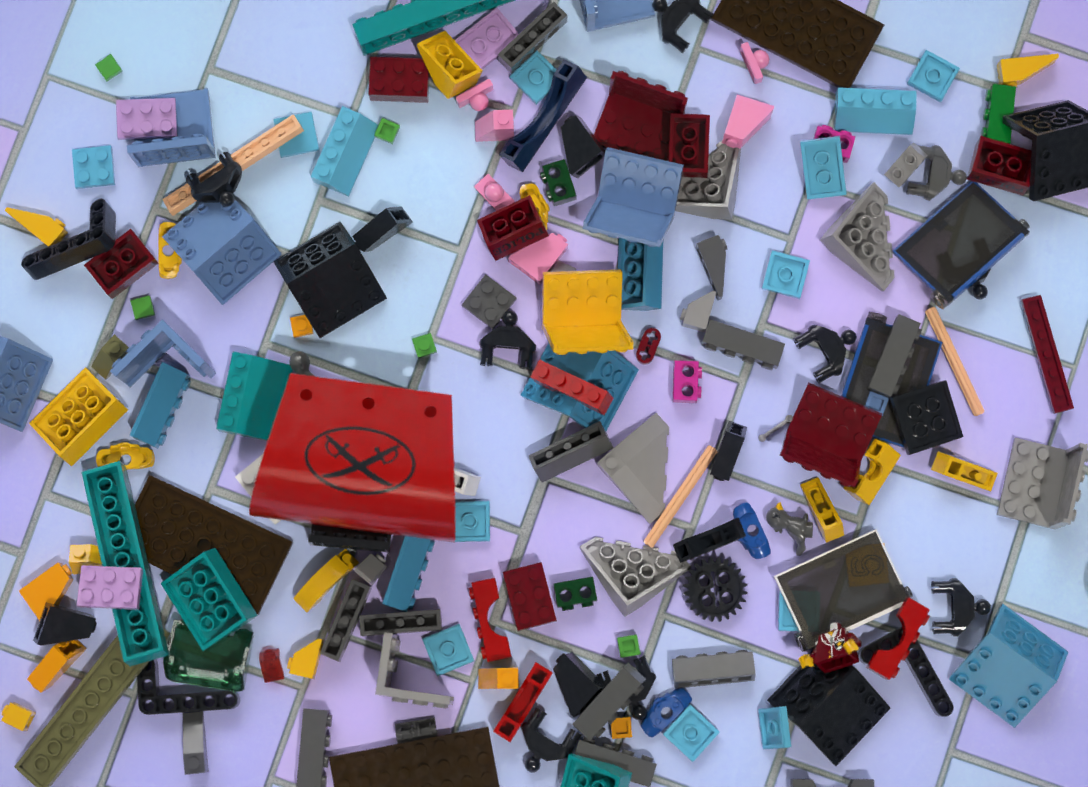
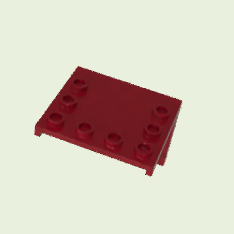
[594,71,688,161]
[780,382,882,487]

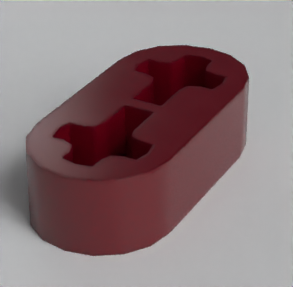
[636,328,661,365]

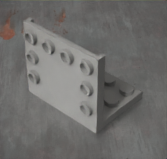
[997,437,1088,530]
[375,632,454,708]

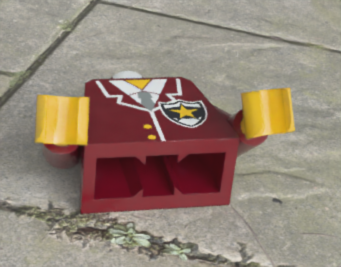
[798,623,862,673]

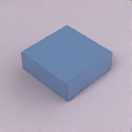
[865,391,889,416]

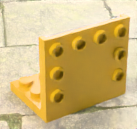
[542,269,633,355]

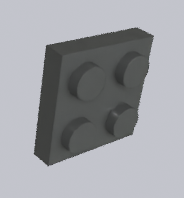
[462,274,517,330]

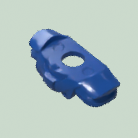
[733,502,771,559]
[641,688,692,738]

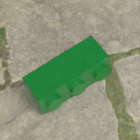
[981,84,1016,144]

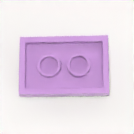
[455,8,519,69]
[116,98,177,140]
[76,565,143,610]

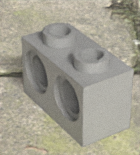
[884,143,928,187]

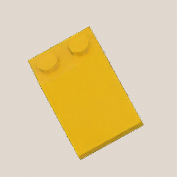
[417,31,483,99]

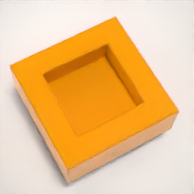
[290,315,314,338]
[611,717,632,739]

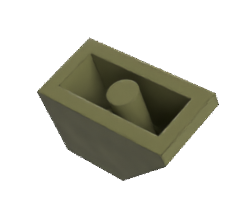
[91,334,129,380]

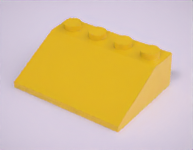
[29,367,128,466]

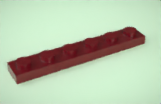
[1021,295,1074,414]

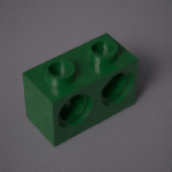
[540,159,577,207]
[554,577,597,611]

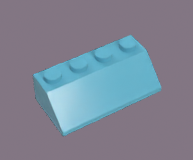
[834,88,917,135]
[311,106,379,197]

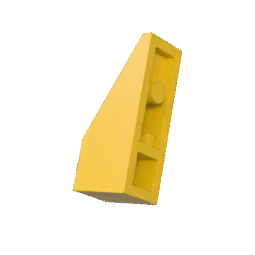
[997,53,1059,88]
[5,207,68,247]
[931,451,998,491]
[800,477,844,543]
[69,544,102,574]

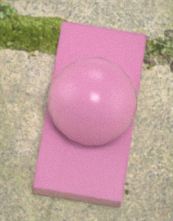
[739,42,770,84]
[456,79,493,111]
[474,174,515,211]

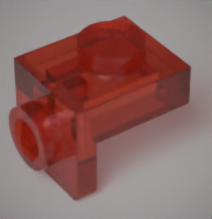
[259,649,285,683]

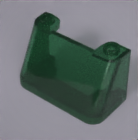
[163,619,254,692]

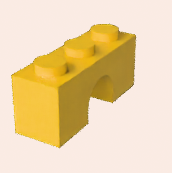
[843,439,901,505]

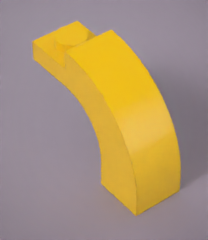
[293,549,359,613]

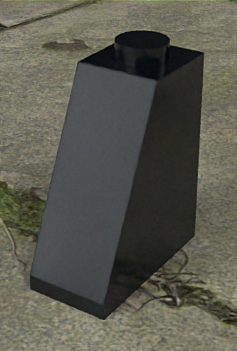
[561,115,605,178]
[352,206,413,252]
[710,421,747,481]
[33,602,97,646]
[553,652,606,717]

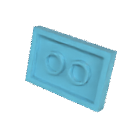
[800,136,847,200]

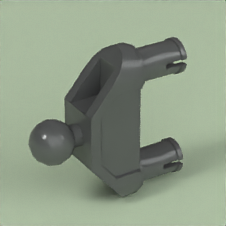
[906,145,967,201]

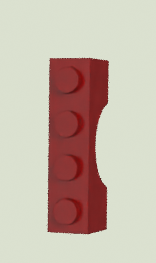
[530,359,614,416]
[469,578,512,662]
[866,597,930,680]
[493,662,553,742]

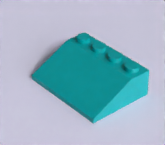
[216,351,293,441]
[160,548,258,651]
[561,754,632,787]

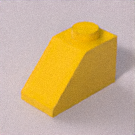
[287,638,324,679]

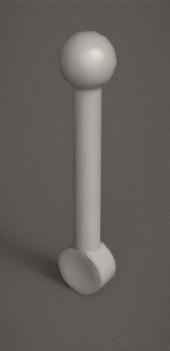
[758,415,793,442]

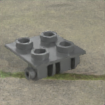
[395,718,438,743]

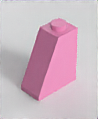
[722,95,774,149]
[475,109,514,142]
[508,233,568,285]

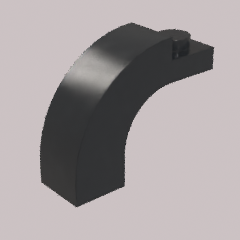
[673,518,746,563]

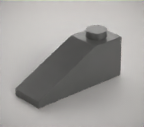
[696,235,728,301]
[183,711,209,775]

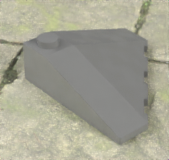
[676,141,741,220]
[820,182,895,292]
[597,413,669,524]
[579,537,691,617]

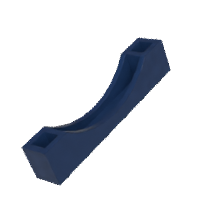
[499,59,587,173]

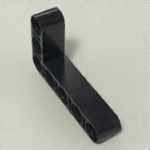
[21,199,116,280]
[858,627,954,717]
[137,659,240,715]

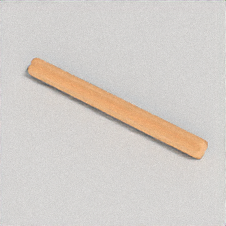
[925,307,985,416]
[643,445,717,548]

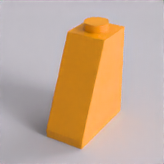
[19,562,74,621]
[27,640,87,693]
[478,668,519,689]

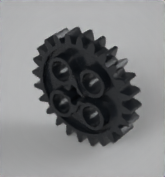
[682,557,748,622]

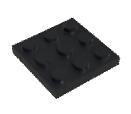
[890,380,963,455]

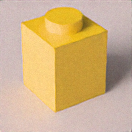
[1,702,36,731]

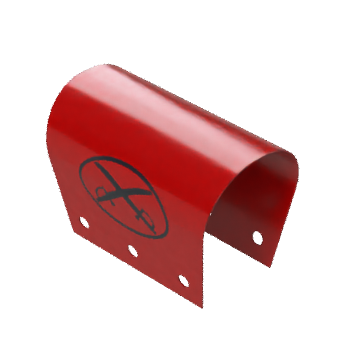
[249,373,455,543]

